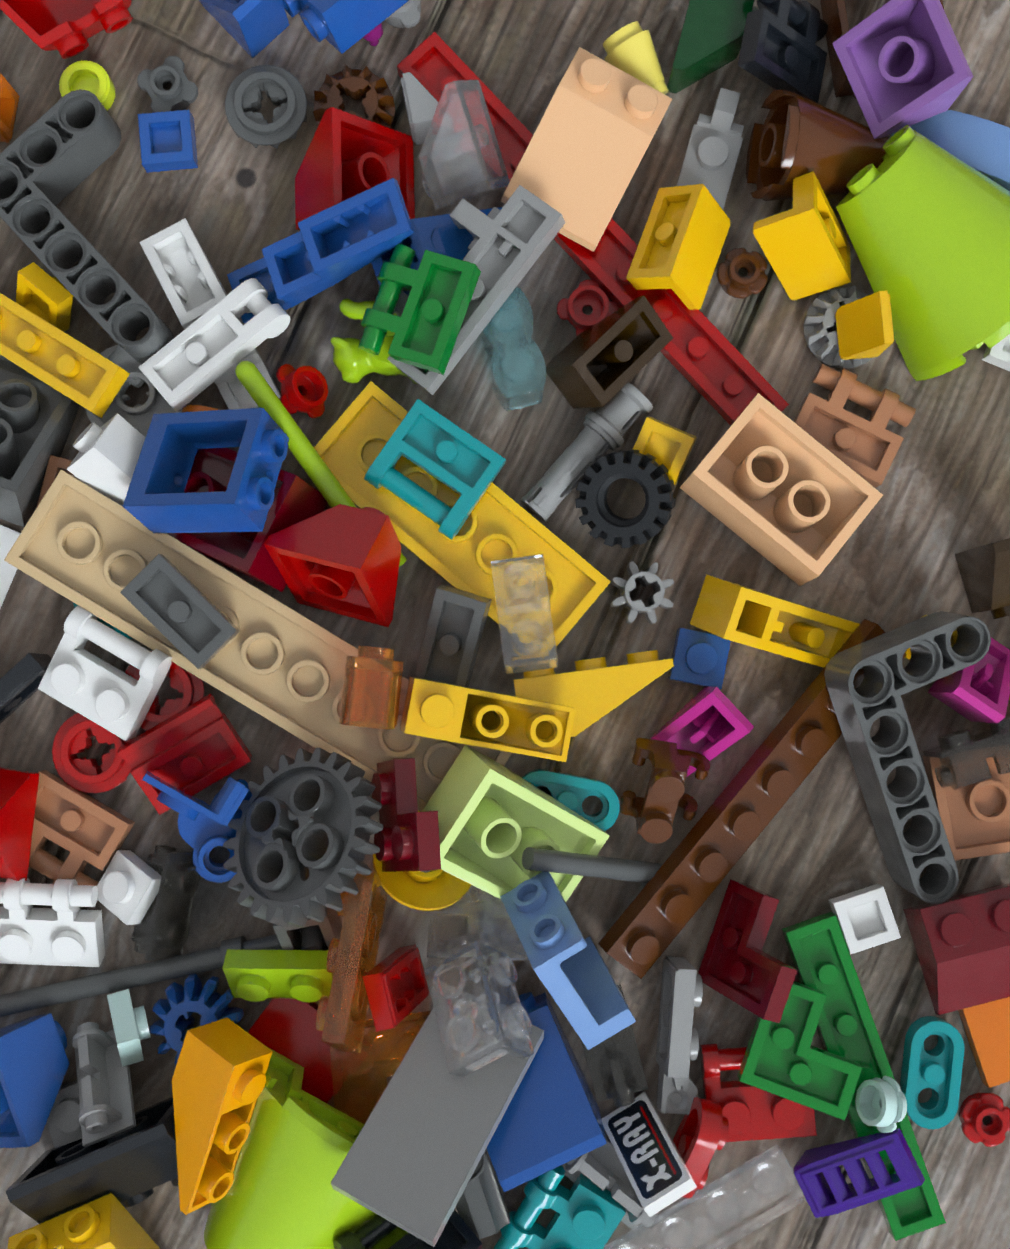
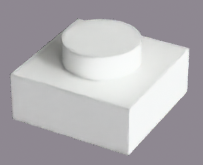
[97,850,165,925]
[828,884,901,954]

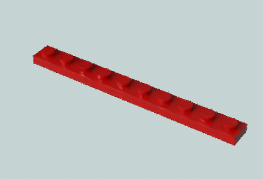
[397,31,789,426]

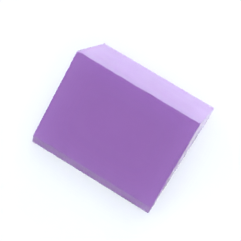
[832,0,973,139]

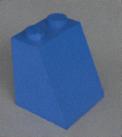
[486,992,607,1192]

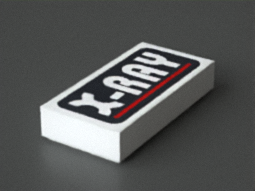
[602,1092,697,1217]

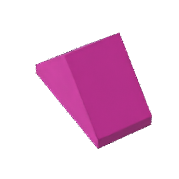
[928,638,1010,723]
[650,687,754,777]

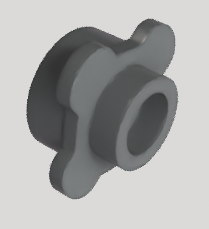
[137,56,198,113]

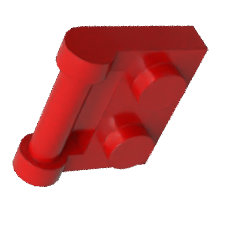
[700,1044,817,1142]

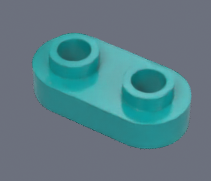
[522,769,620,831]
[900,1016,965,1129]

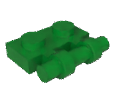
[358,244,481,375]

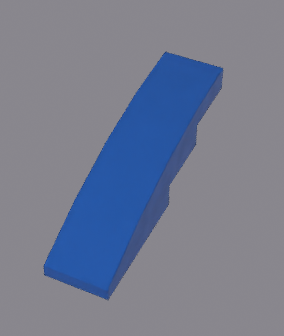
[227,178,414,324]

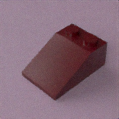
[168,448,327,592]

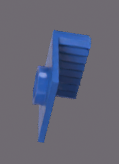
[142,771,249,826]

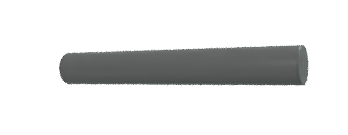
[522,847,662,883]

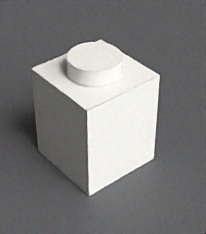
[67,413,146,506]

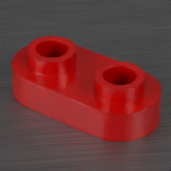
[673,1097,729,1199]

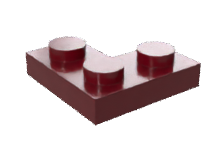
[371,758,441,872]
[698,879,797,1023]

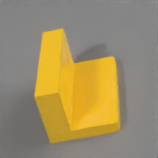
[753,171,851,300]
[626,184,731,310]

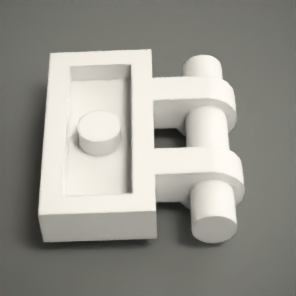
[0,878,105,967]

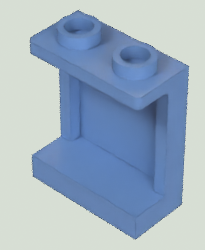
[500,871,636,1050]

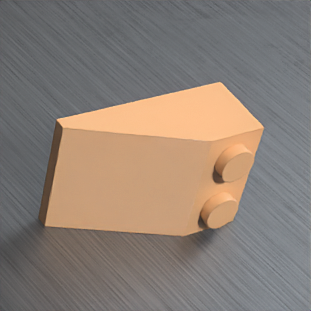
[501,47,672,252]

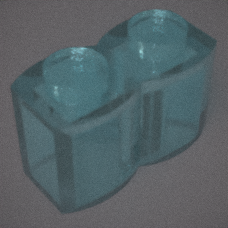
[481,287,546,411]

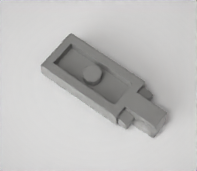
[676,88,744,209]
[656,956,703,1115]

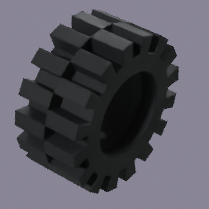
[575,449,676,548]

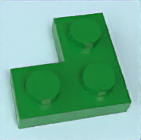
[737,981,862,1121]

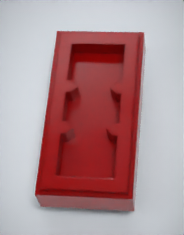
[362,944,430,1032]

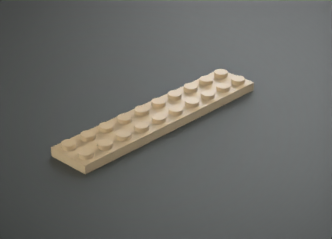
[4,470,512,812]

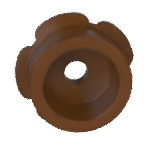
[717,248,768,299]

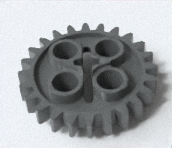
[223,747,383,928]

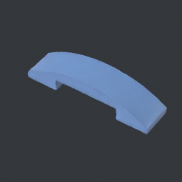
[890,110,1010,191]

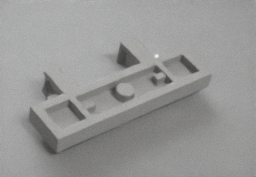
[387,185,565,395]

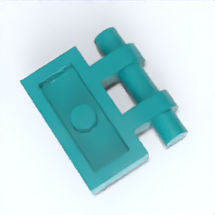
[494,1165,626,1249]

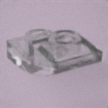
[490,554,558,674]

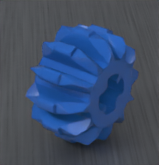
[149,974,244,1067]

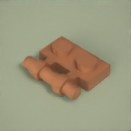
[793,363,916,488]
[28,770,135,886]

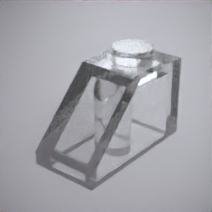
[419,80,510,210]

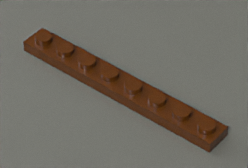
[598,619,907,979]

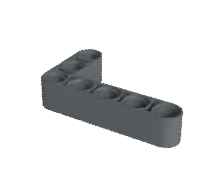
[0,89,174,364]
[824,611,991,904]

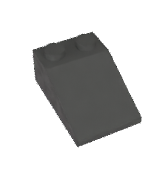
[0,355,80,527]

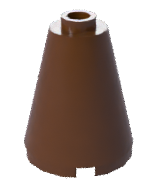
[746,90,890,201]

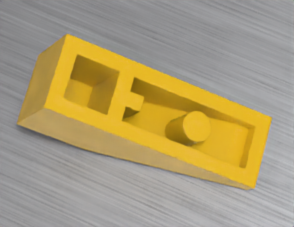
[690,574,860,668]

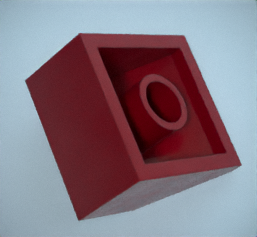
[903,883,1010,1015]

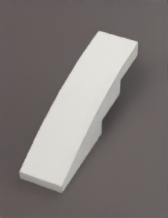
[139,218,281,410]

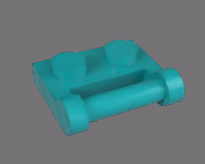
[364,399,506,540]

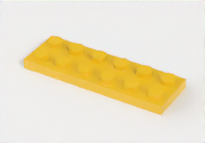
[314,381,611,662]

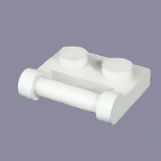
[38,606,172,741]

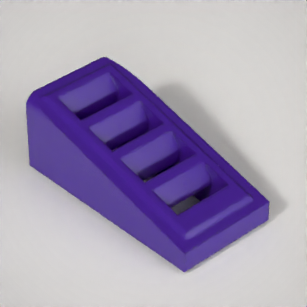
[794,1128,925,1218]

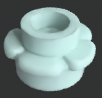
[855,1076,907,1133]

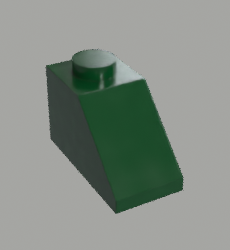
[667,0,759,94]

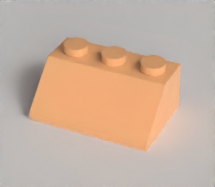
[680,393,883,586]

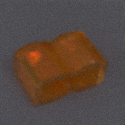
[339,645,404,729]

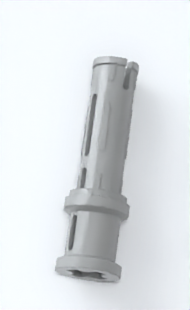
[521,382,653,522]

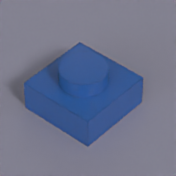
[138,109,198,173]
[668,628,731,689]

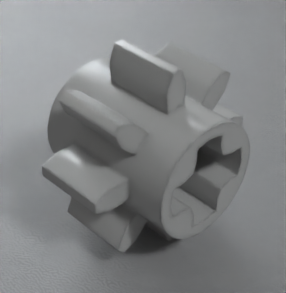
[610,561,674,625]

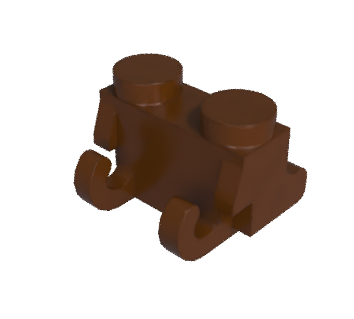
[619,737,710,844]

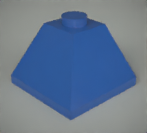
[0,1013,69,1148]

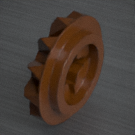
[313,64,395,128]

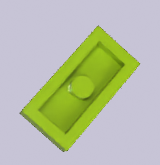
[222,949,341,1003]

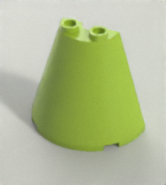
[836,125,1010,381]
[204,1048,376,1249]

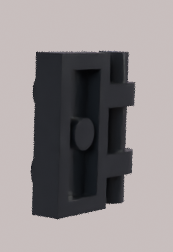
[738,0,828,103]

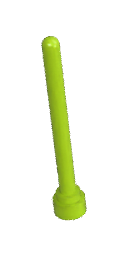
[235,361,407,567]

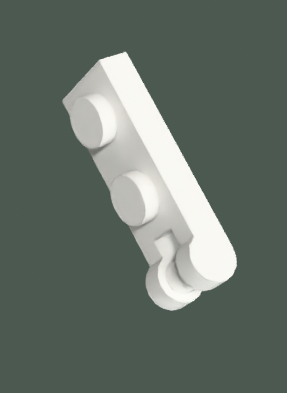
[138,278,291,412]

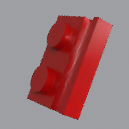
[117,693,252,815]

